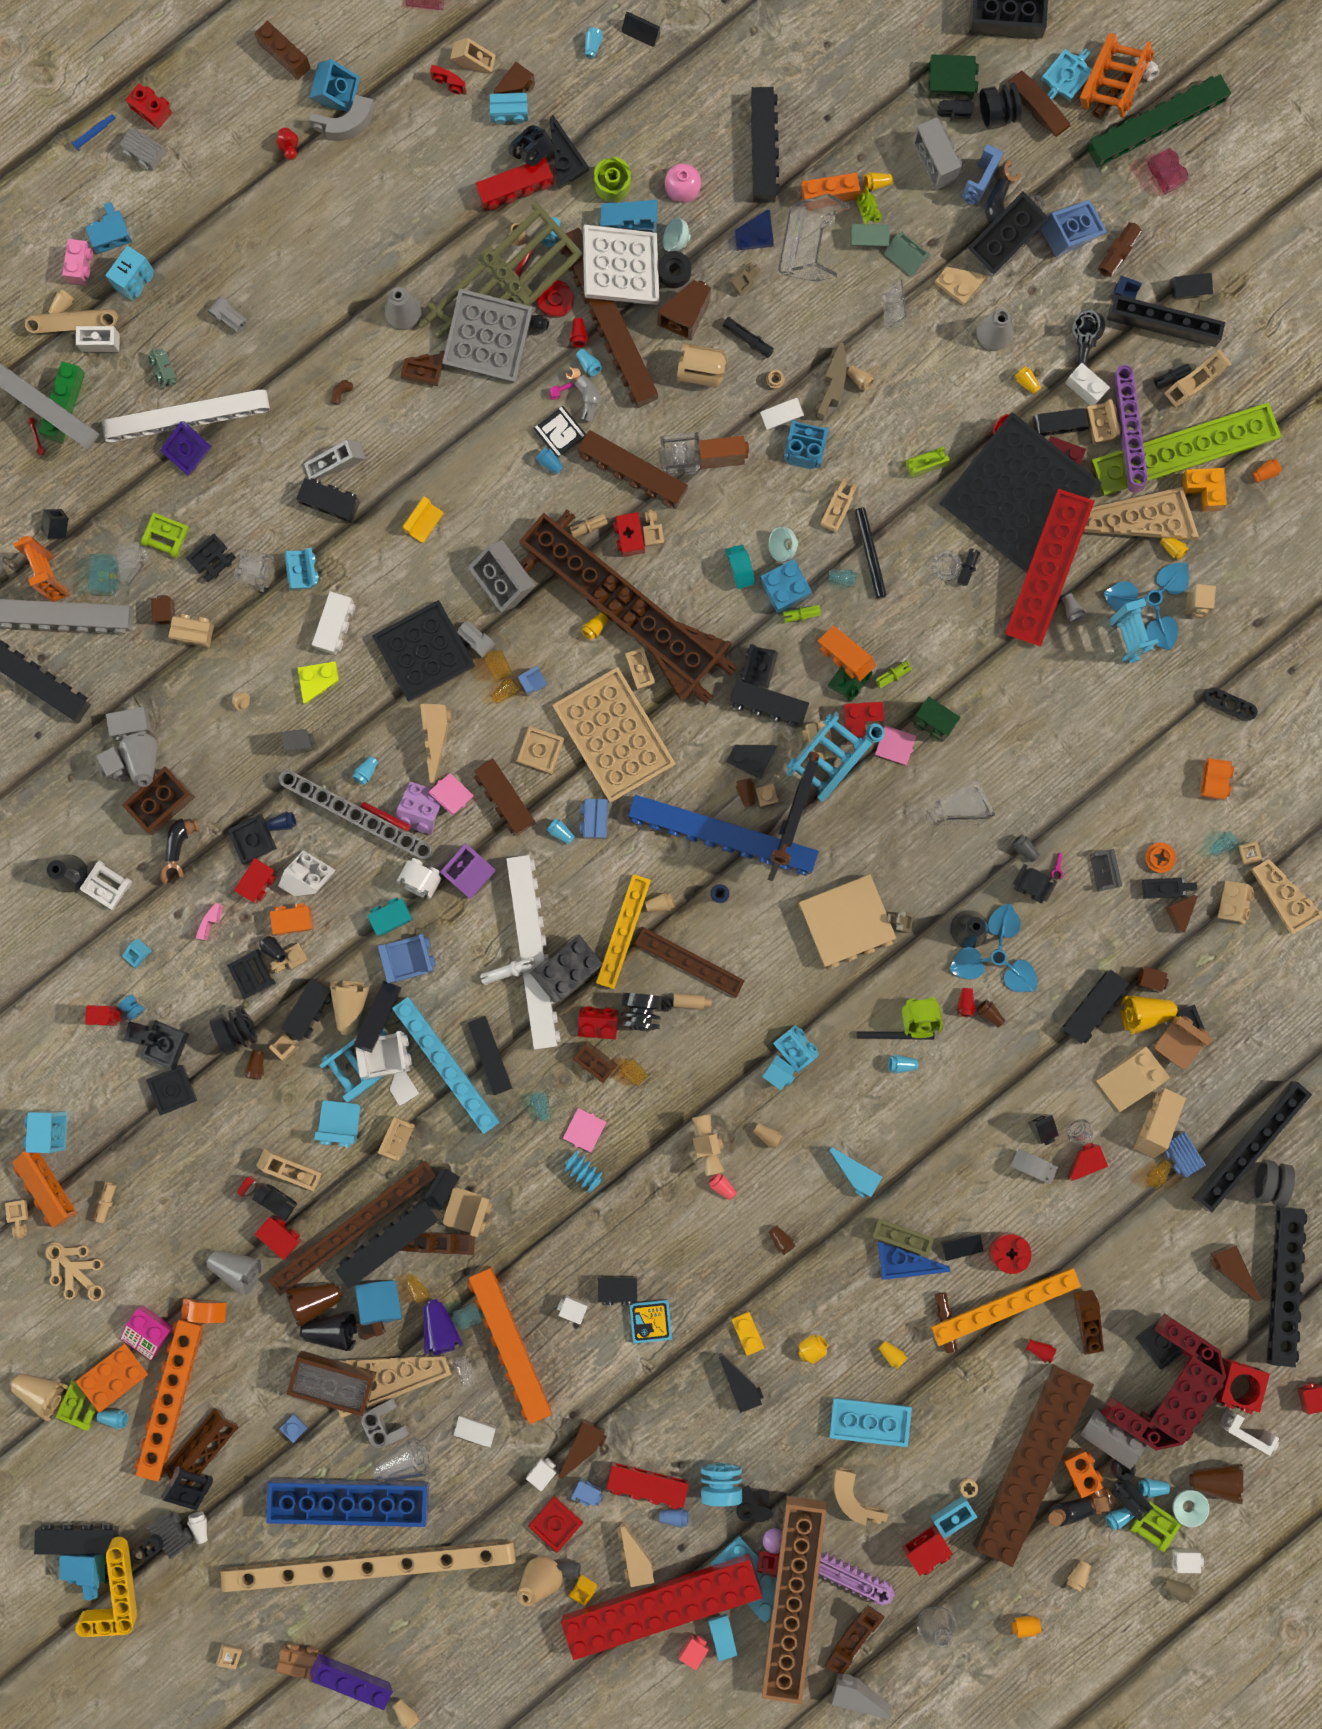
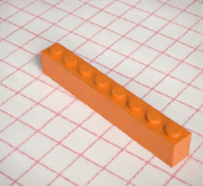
[467,1266,552,1424]

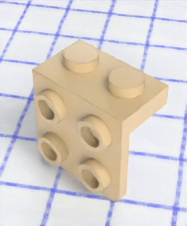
[443,1187,492,1237]

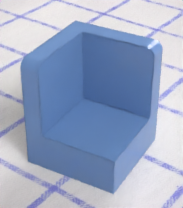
[518,666,547,696]

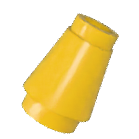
[863,172,892,191]
[1014,366,1041,394]
[1159,538,1189,560]
[581,612,609,641]
[878,1340,908,1370]

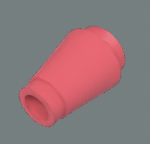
[708,1173,737,1200]

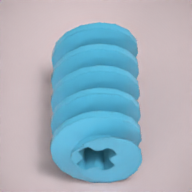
[564,1150,605,1193]

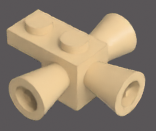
[692,1114,724,1176]

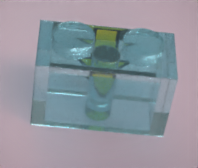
[88,554,120,596]

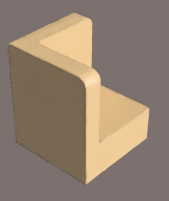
[269,1033,299,1061]

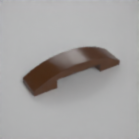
[825,1605,885,1674]

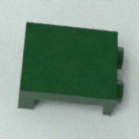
[928,54,979,99]

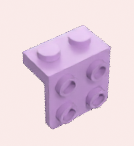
[396,782,441,835]

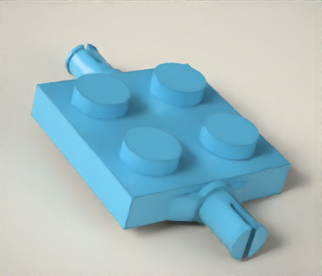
[1041,48,1092,102]

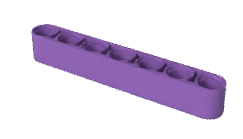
[1113,365,1148,493]

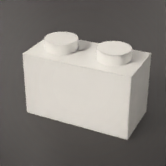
[76,326,120,352]
[1065,363,1110,405]

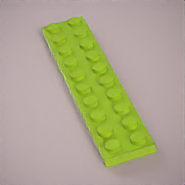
[1091,402,1282,496]

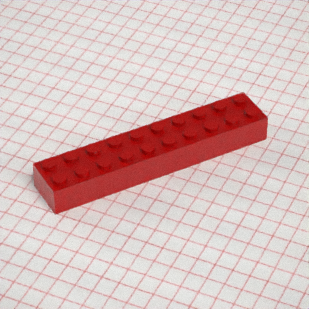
[561,1553,762,1661]

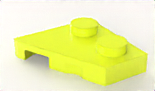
[298,661,339,705]

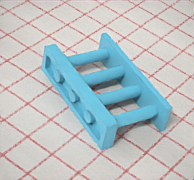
[1109,598,1159,664]
[787,711,872,802]
[319,1029,412,1103]

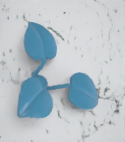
[1104,562,1189,650]
[950,904,1037,992]

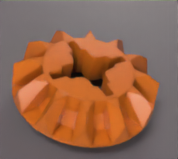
[1145,842,1176,873]

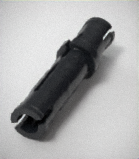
[722,317,775,359]

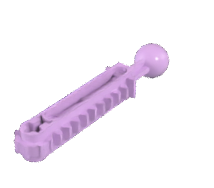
[762,1528,895,1606]

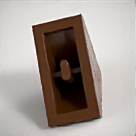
[1165,895,1198,933]

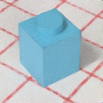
[762,1056,796,1090]

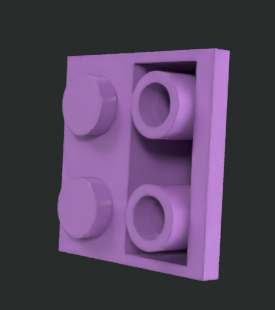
[440,843,496,899]

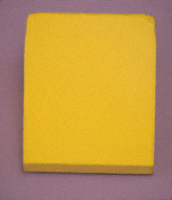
[568,1575,597,1606]

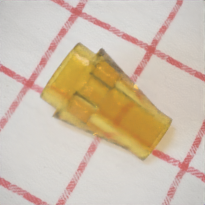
[490,678,520,704]
[1146,1160,1173,1189]
[404,1274,430,1305]

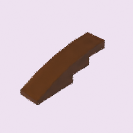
[1007,70,1071,137]
[400,1232,475,1255]

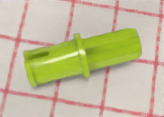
[783,605,821,624]
[875,660,912,688]

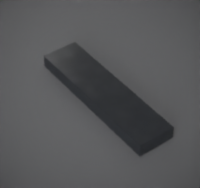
[354,981,402,1053]
[468,1016,512,1095]

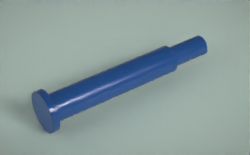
[71,114,116,151]

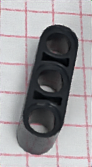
[1032,408,1089,436]

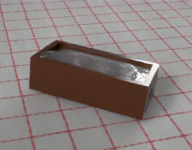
[286,1350,377,1417]

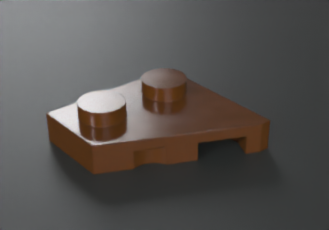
[401,351,445,386]

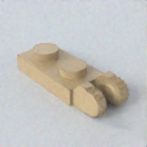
[820,479,858,533]

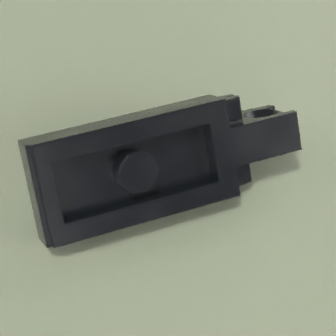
[1142,877,1197,899]

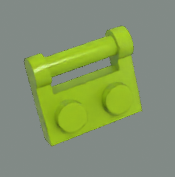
[141,512,190,559]
[55,1379,96,1431]
[1129,1500,1182,1552]

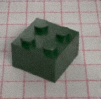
[912,696,961,742]

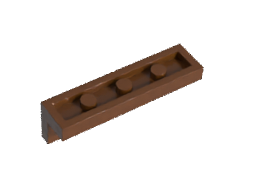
[165,1408,238,1485]

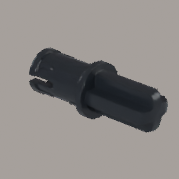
[1154,364,1192,389]
[957,548,981,586]

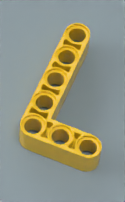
[75,1537,137,1637]

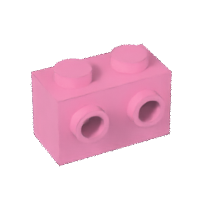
[62,239,93,285]

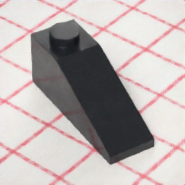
[719,1353,764,1413]

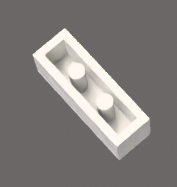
[312,591,355,655]

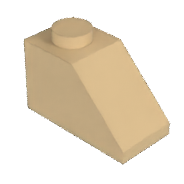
[450,38,496,73]

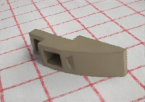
[815,342,847,421]

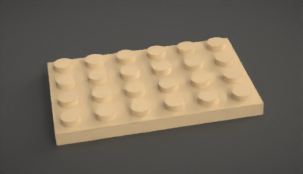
[552,667,676,804]

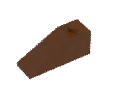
[1210,1244,1261,1301]
[558,1419,607,1479]

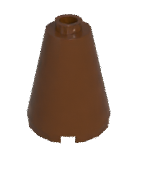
[286,1283,343,1327]
[1189,1463,1243,1504]

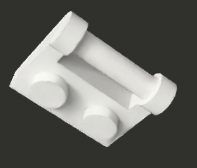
[80,861,132,910]

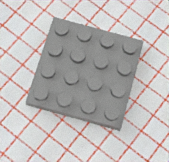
[442,288,533,382]

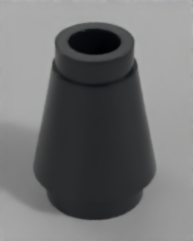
[259,936,287,962]

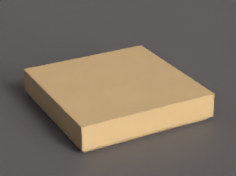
[516,726,565,774]

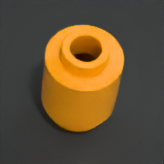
[1011,1615,1041,1638]

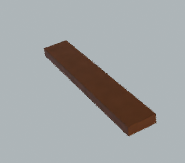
[634,927,745,997]

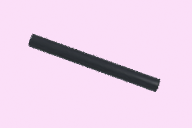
[857,1031,935,1040]

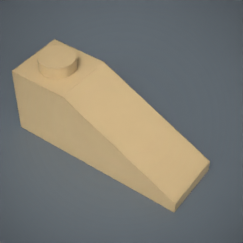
[256,1148,322,1191]

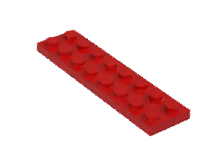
[1005,489,1095,647]

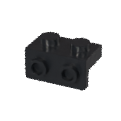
[741,644,778,689]

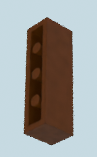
[474,758,536,836]

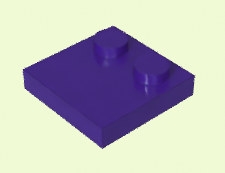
[160,421,212,476]

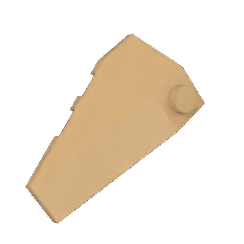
[420,704,452,785]

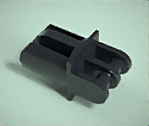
[937,96,974,122]

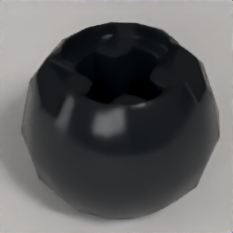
[1111,1459,1136,1481]

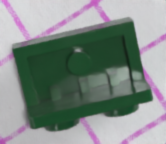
[828,666,873,702]

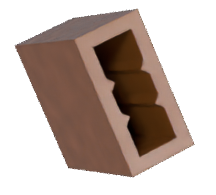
[698,436,749,469]

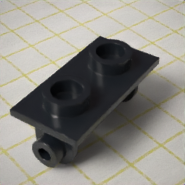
[1112,1481,1154,1521]

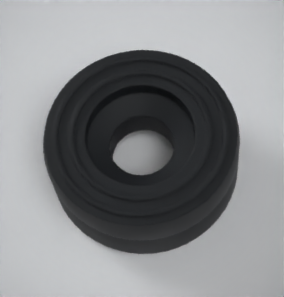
[658,251,691,288]

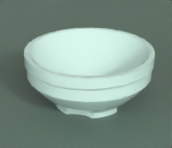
[663,217,691,252]
[769,527,798,562]
[1172,1490,1209,1527]

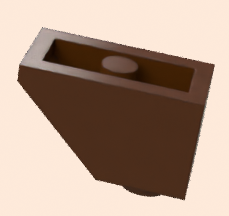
[494,62,535,94]

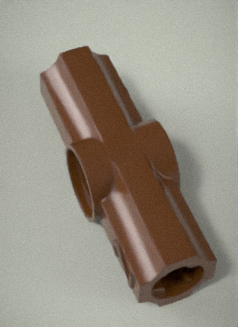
[1098,222,1142,278]

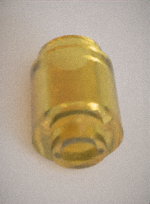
[619,1058,648,1086]

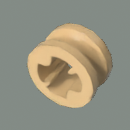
[959,1478,978,1498]

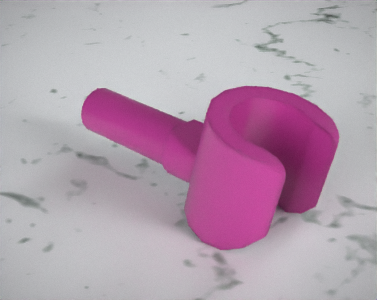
[549,382,574,400]
[1050,853,1063,880]

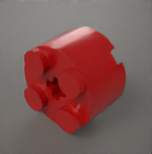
[989,1232,1032,1274]

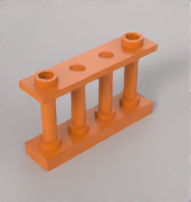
[1080,33,1154,118]
[13,536,70,602]

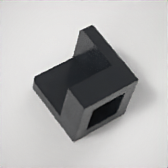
[41,509,69,539]

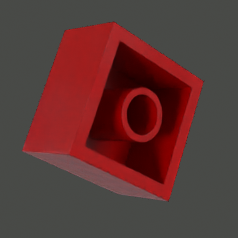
[902,1525,953,1576]

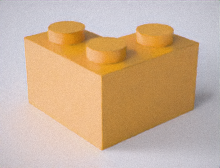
[1181,468,1227,512]

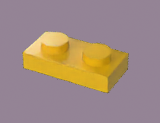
[731,1311,765,1356]

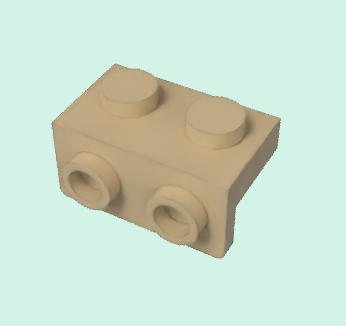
[1085,399,1121,444]
[1218,880,1254,924]

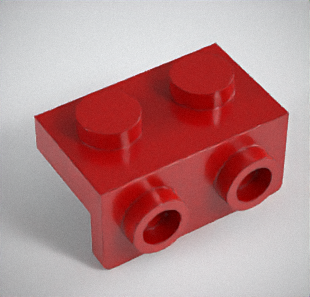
[578,1006,618,1040]

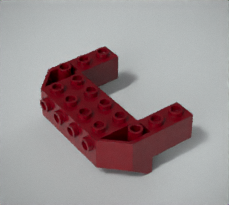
[1101,1313,1226,1451]

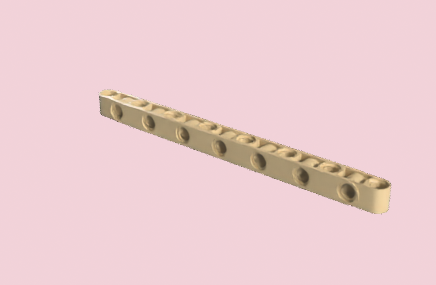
[220,1540,515,1592]

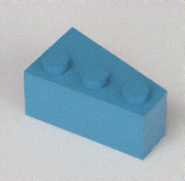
[600,199,658,233]

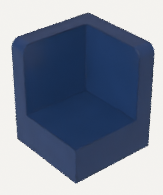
[1111,275,1142,300]

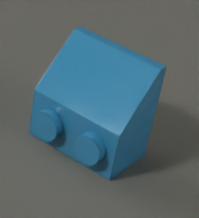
[309,59,360,112]

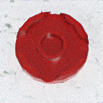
[537,280,574,318]

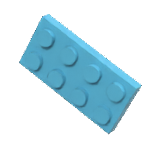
[829,1397,912,1447]
[711,1535,776,1623]

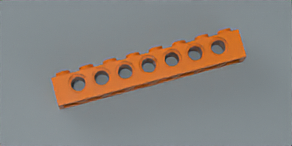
[135,1318,205,1482]

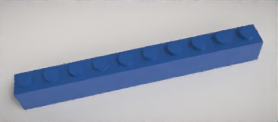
[628,794,819,876]

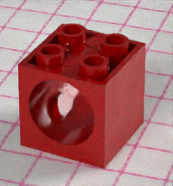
[1214,1358,1270,1414]

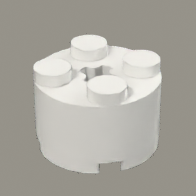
[396,858,441,900]

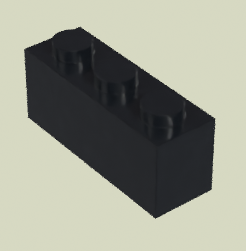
[296,478,360,523]
[281,979,332,1041]

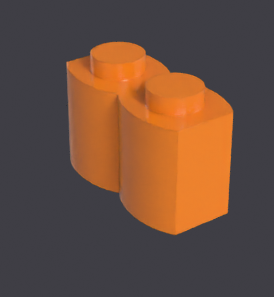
[1200,758,1234,800]

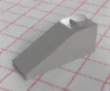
[304,440,366,480]
[831,1673,891,1720]

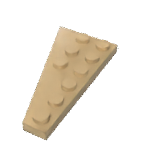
[1084,487,1199,540]
[331,1355,452,1418]

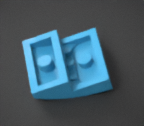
[355,1281,402,1326]

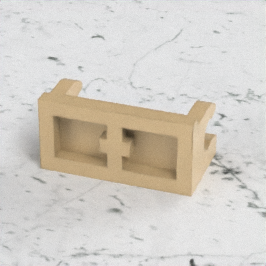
[378,1116,415,1161]

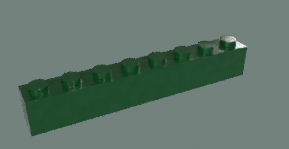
[1087,74,1231,168]

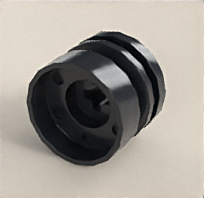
[979,82,1022,129]
[620,993,663,1031]
[209,1005,258,1056]

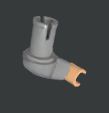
[566,368,600,421]

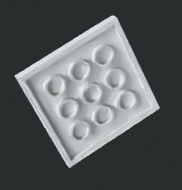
[583,225,659,305]

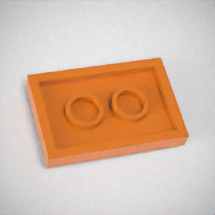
[75,1344,149,1413]

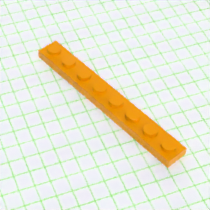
[930,1268,1081,1346]

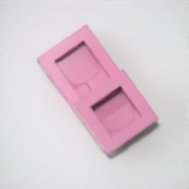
[196,903,224,941]

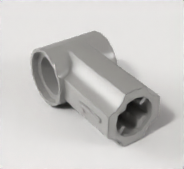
[208,296,248,334]
[457,621,496,659]

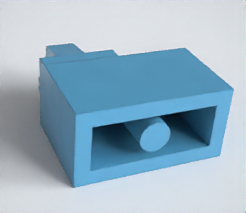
[85,202,133,255]
[59,1555,105,1600]

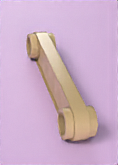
[25,309,118,333]

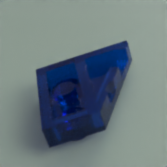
[734,210,774,251]

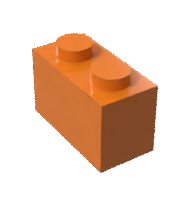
[270,903,314,936]

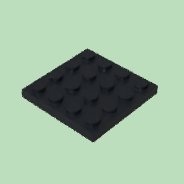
[372,600,475,703]

